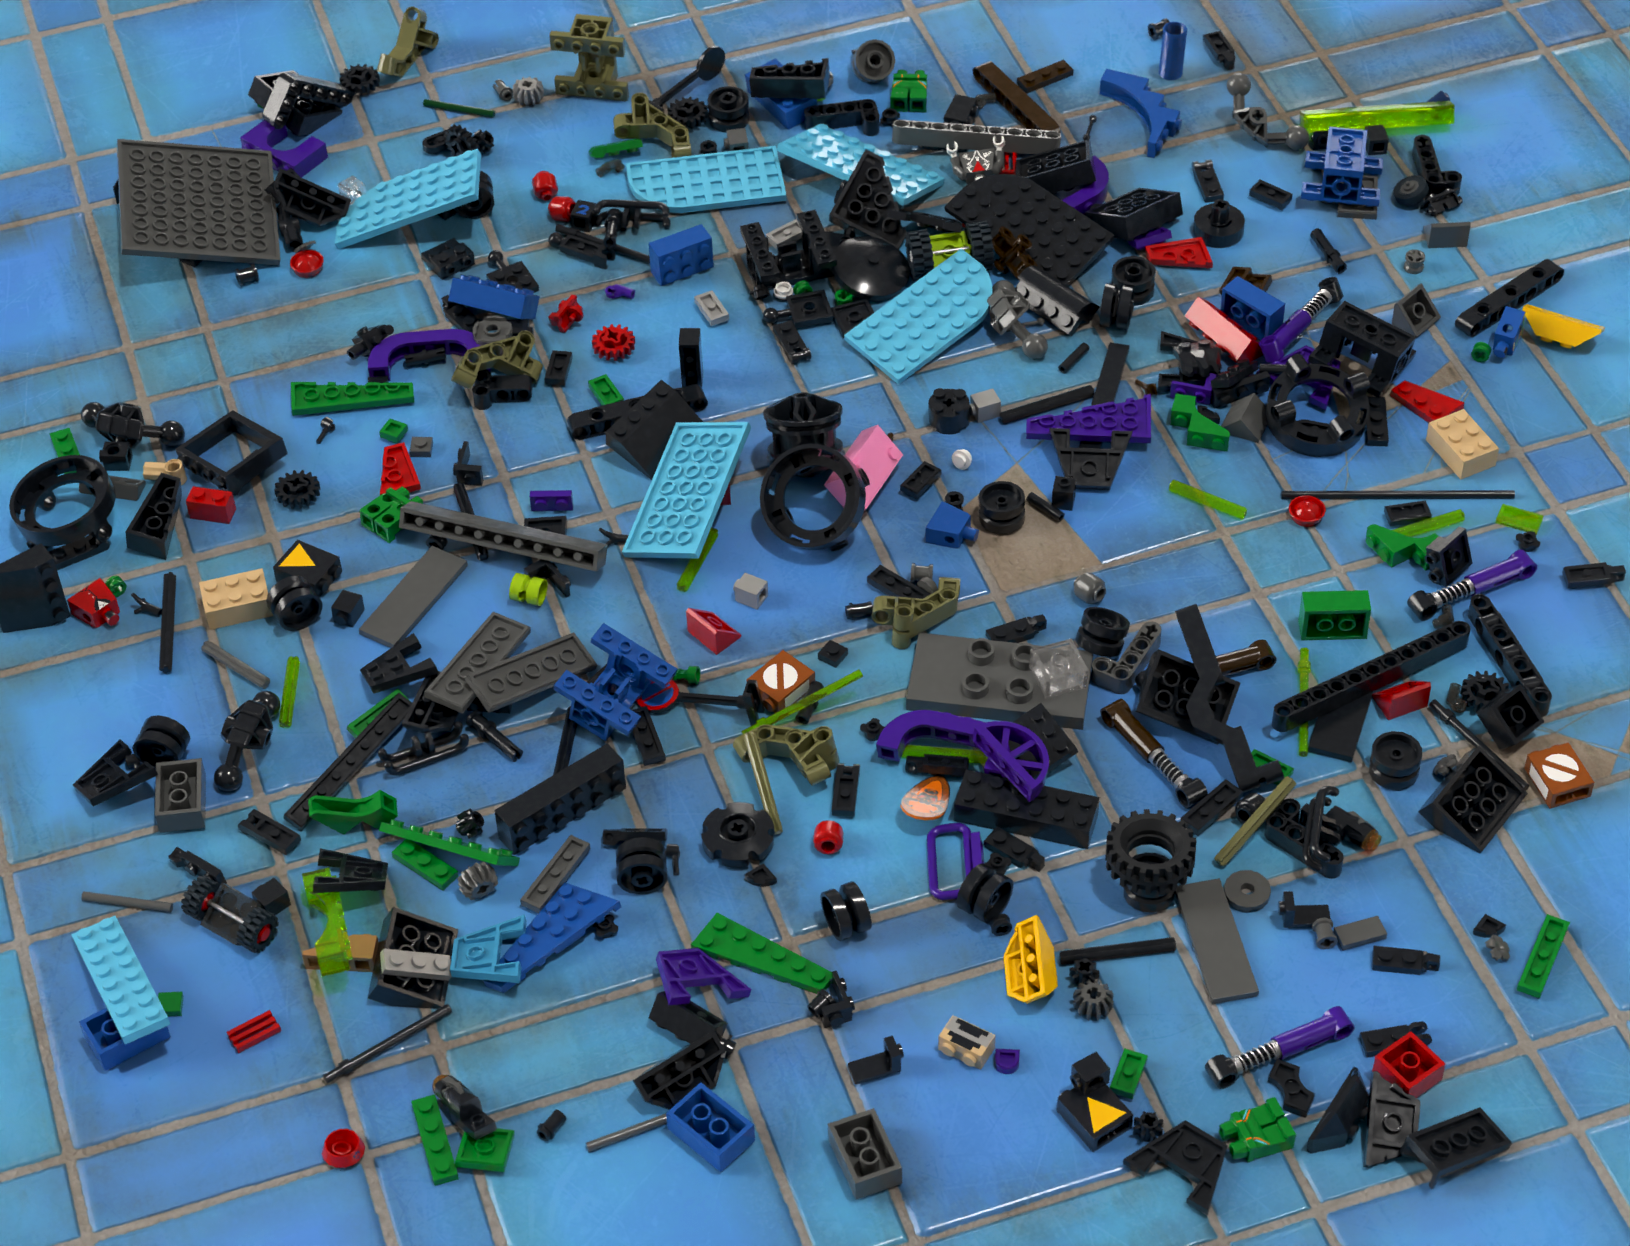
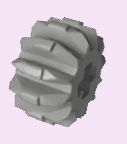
[512,76,544,106]

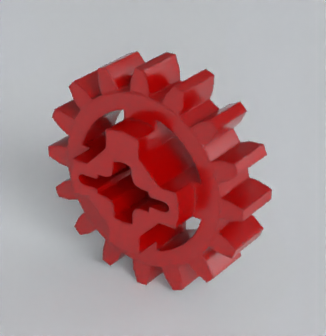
[592,324,635,361]

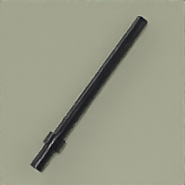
[555,224,650,264]
[1429,699,1530,791]
[323,1004,452,1084]

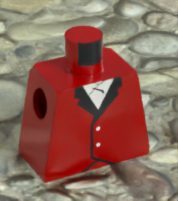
[67,578,120,628]

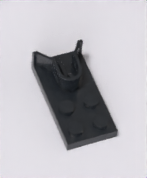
[1400,1107,1512,1189]

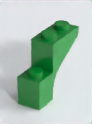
[1170,394,1230,452]
[1365,524,1438,571]
[308,790,398,835]

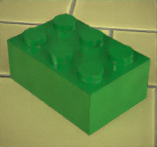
[1298,590,1371,640]

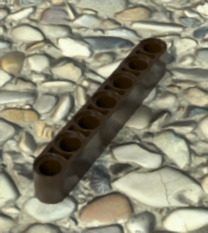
[973,61,1061,133]

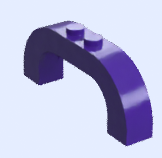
[1062,155,1109,215]
[368,329,491,381]
[876,710,1010,778]

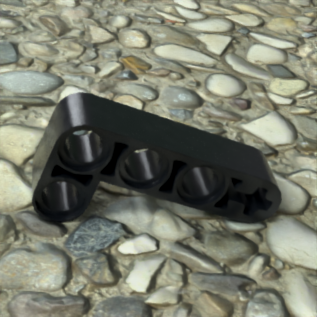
[804,99,879,136]
[1412,135,1462,197]
[1264,798,1344,879]

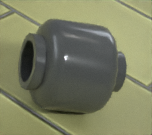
[1074,572,1106,604]

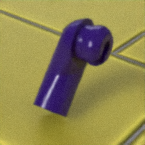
[605,284,635,299]

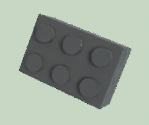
[155,758,206,833]
[828,1108,902,1200]

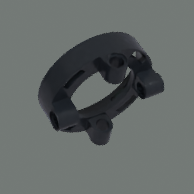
[1265,354,1370,457]
[760,444,870,551]
[9,455,116,550]

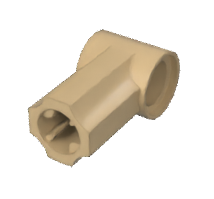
[143,459,187,485]

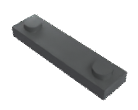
[520,835,591,913]

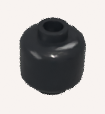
[1235,793,1265,824]

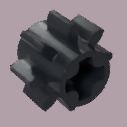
[472,129,494,154]
[456,808,484,839]
[1069,958,1099,986]
[1133,1111,1164,1142]

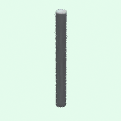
[81,891,173,912]
[586,1113,667,1152]

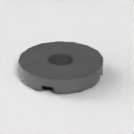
[473,315,513,346]
[1224,870,1271,912]

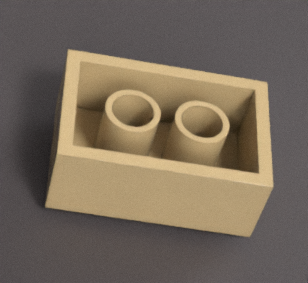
[1426,409,1499,480]
[199,568,273,630]

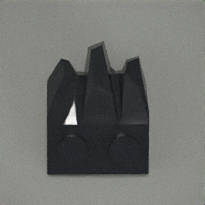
[1172,339,1222,377]

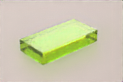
[1496,504,1544,535]

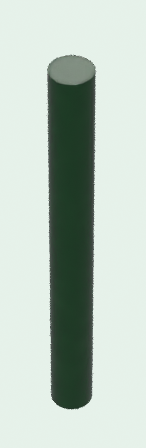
[423,99,495,118]

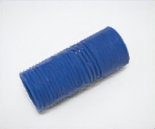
[1159,22,1187,80]

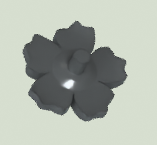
[294,241,316,253]
[1433,754,1458,776]
[1485,935,1510,961]

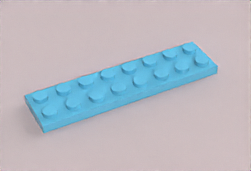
[71,916,170,1045]

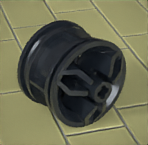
[763,392,845,478]

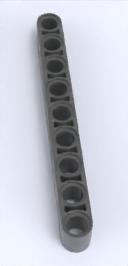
[892,120,1061,154]

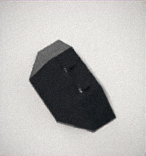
[273,168,351,227]
[402,671,460,734]
[632,1031,726,1110]
[1307,1066,1369,1153]

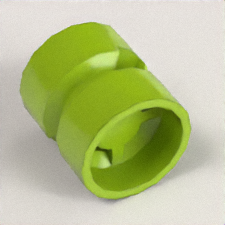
[509,573,548,606]

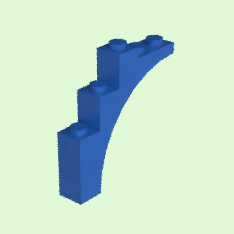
[1100,69,1182,158]

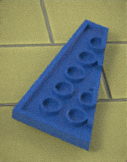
[483,882,621,993]

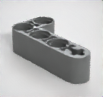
[1091,622,1162,694]

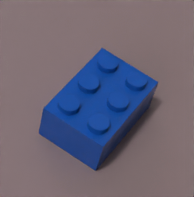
[648,224,714,286]
[1221,276,1285,341]
[79,1007,170,1071]
[666,1082,755,1172]

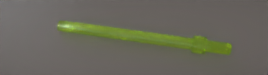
[1298,648,1311,757]
[741,669,863,734]

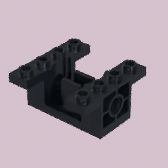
[740,210,837,290]
[1307,301,1416,398]

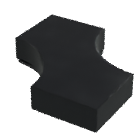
[1268,1059,1315,1118]

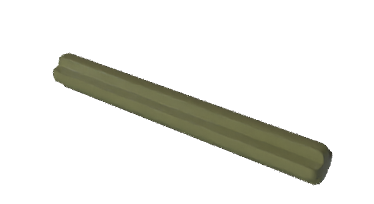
[744,731,783,835]
[1214,776,1296,867]

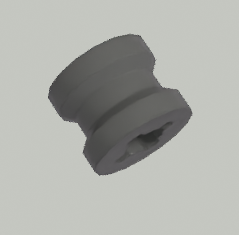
[1404,249,1425,274]

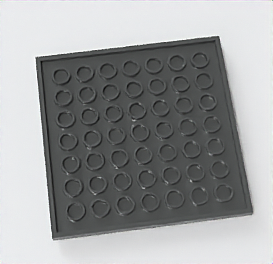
[117,139,280,265]

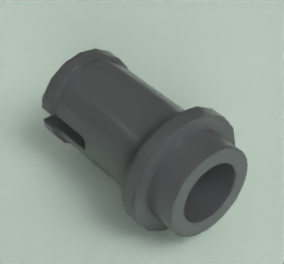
[493,79,513,101]

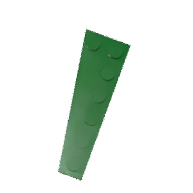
[291,382,414,416]
[379,819,520,866]
[691,913,832,994]

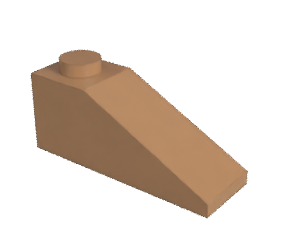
[302,934,379,972]

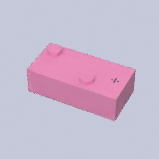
[824,425,903,510]

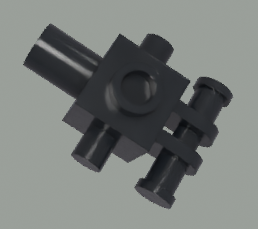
[347,325,394,360]

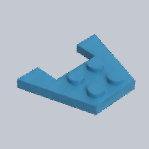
[450,914,527,983]

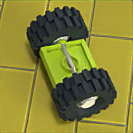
[905,221,994,281]

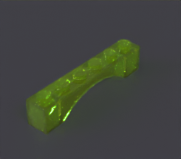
[302,867,353,977]

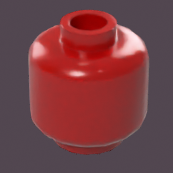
[532,171,558,201]
[548,196,576,222]
[813,820,844,855]

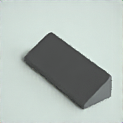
[79,476,146,501]

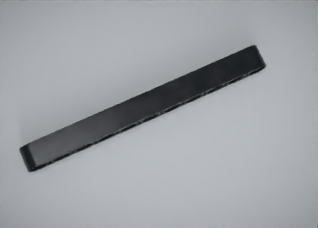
[1272,621,1471,732]

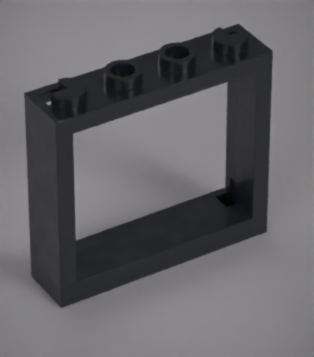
[176,410,288,492]

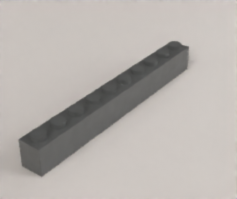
[399,501,608,571]

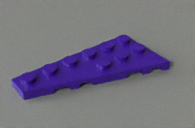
[1026,394,1151,443]

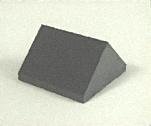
[1423,222,1471,248]
[1392,283,1441,337]
[1221,393,1267,443]

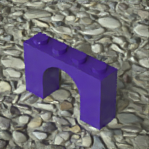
[240,120,328,178]

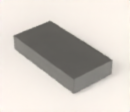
[1333,916,1387,950]

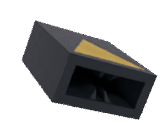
[273,539,342,597]
[1057,1084,1133,1152]

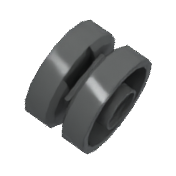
[851,39,895,84]

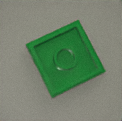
[455,1128,515,1172]

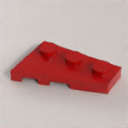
[1145,237,1213,268]
[1390,380,1464,423]
[380,442,421,495]

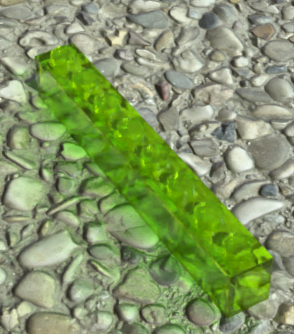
[1300,101,1455,133]

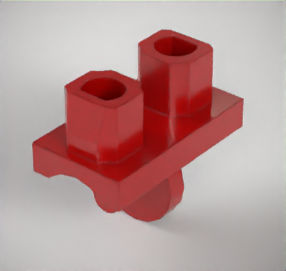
[548,295,584,332]

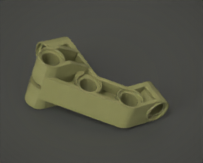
[377,7,439,77]
[613,92,691,158]
[451,330,543,389]
[872,577,961,649]
[733,725,840,786]

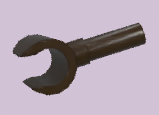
[1135,379,1158,395]

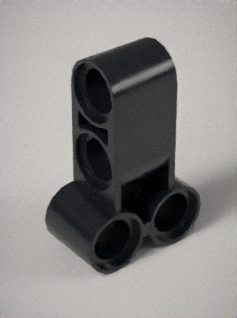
[472,369,533,410]

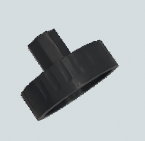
[1193,199,1245,248]

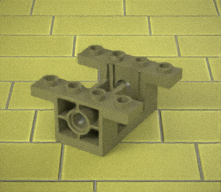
[549,14,629,101]

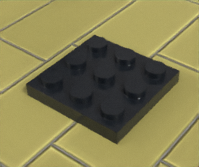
[1008,703,1078,780]

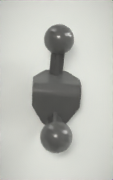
[1227,73,1309,150]
[987,280,1048,359]

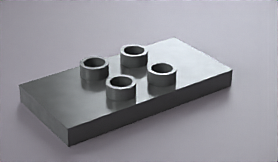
[906,633,1093,730]

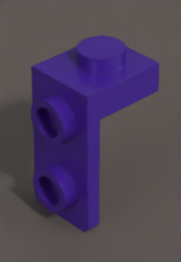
[1170,373,1217,405]

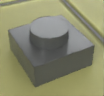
[410,437,433,457]

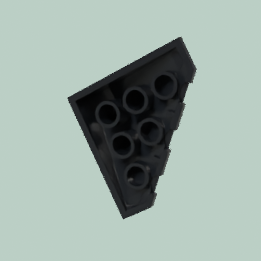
[829,149,907,249]

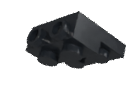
[421,238,475,280]
[1425,527,1473,587]

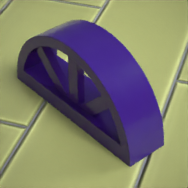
[972,721,1049,802]

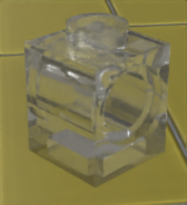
[338,175,366,206]

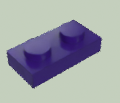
[1128,227,1172,250]
[529,490,574,511]

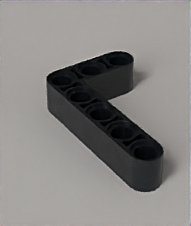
[262,72,353,129]

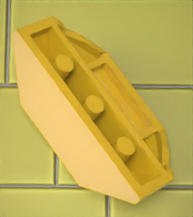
[1522,304,1605,348]
[1004,915,1058,1004]

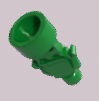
[672,666,700,684]

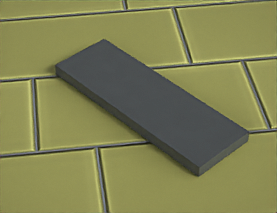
[359,546,468,648]
[424,612,531,714]
[465,632,598,713]
[1175,878,1259,1004]

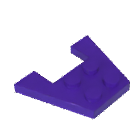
[1256,345,1341,410]
[656,948,752,1005]

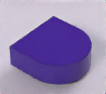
[995,1049,1020,1074]

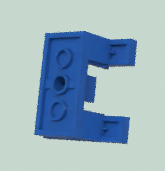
[1301,126,1383,207]
[553,623,677,741]

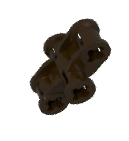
[992,226,1038,280]

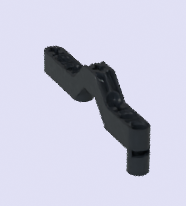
[1175,604,1284,793]

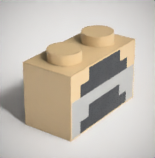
[939,1015,995,1070]

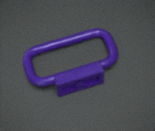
[926,823,984,900]

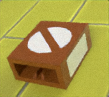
[746,650,815,716]
[1524,742,1594,809]

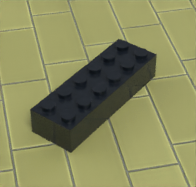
[494,743,626,855]
[954,770,1100,849]

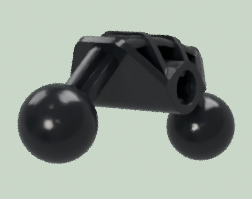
[81,402,185,448]
[214,691,280,792]

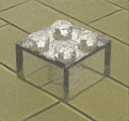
[1029,638,1089,699]

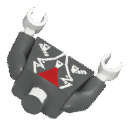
[946,136,1005,185]

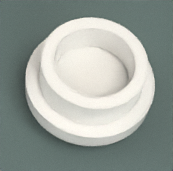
[774,282,794,300]
[952,449,972,470]

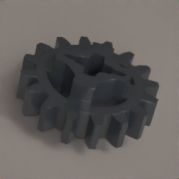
[339,64,380,96]
[668,97,708,129]
[444,124,480,157]
[274,470,321,509]
[1460,671,1509,712]

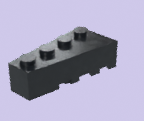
[749,58,830,99]
[125,473,182,560]

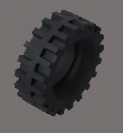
[1105,809,1196,895]

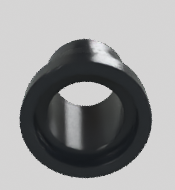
[807,989,836,1019]

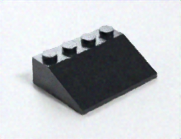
[248,70,343,136]
[1016,139,1096,195]
[1085,188,1183,241]
[606,380,703,480]
[0,543,71,633]
[1135,649,1240,745]
[1418,745,1528,853]
[367,907,458,1009]

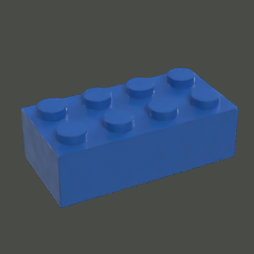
[745,58,818,130]
[448,275,540,319]

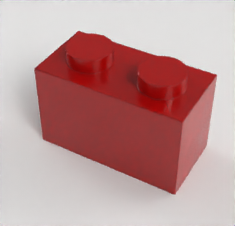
[186,486,236,524]

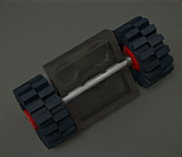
[181,875,279,953]

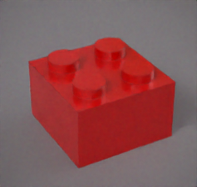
[1372,1031,1446,1098]

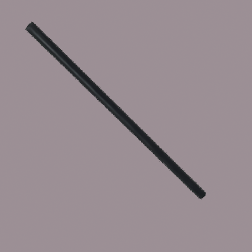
[1281,490,1515,499]

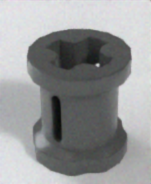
[910,563,933,582]
[1312,918,1338,949]

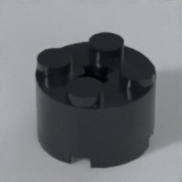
[928,388,970,435]

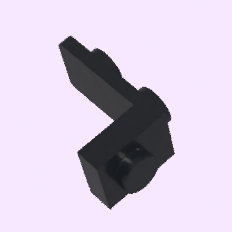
[453,441,484,486]
[524,559,571,597]
[1278,891,1330,927]
[821,971,855,1028]
[848,1035,904,1084]

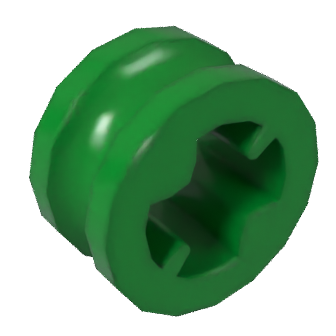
[793,281,813,295]
[835,289,853,306]
[1471,342,1491,362]
[105,576,127,597]

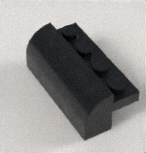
[1015,265,1099,336]

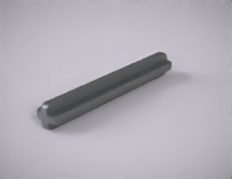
[201,641,270,689]

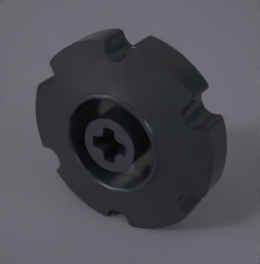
[701,802,775,867]

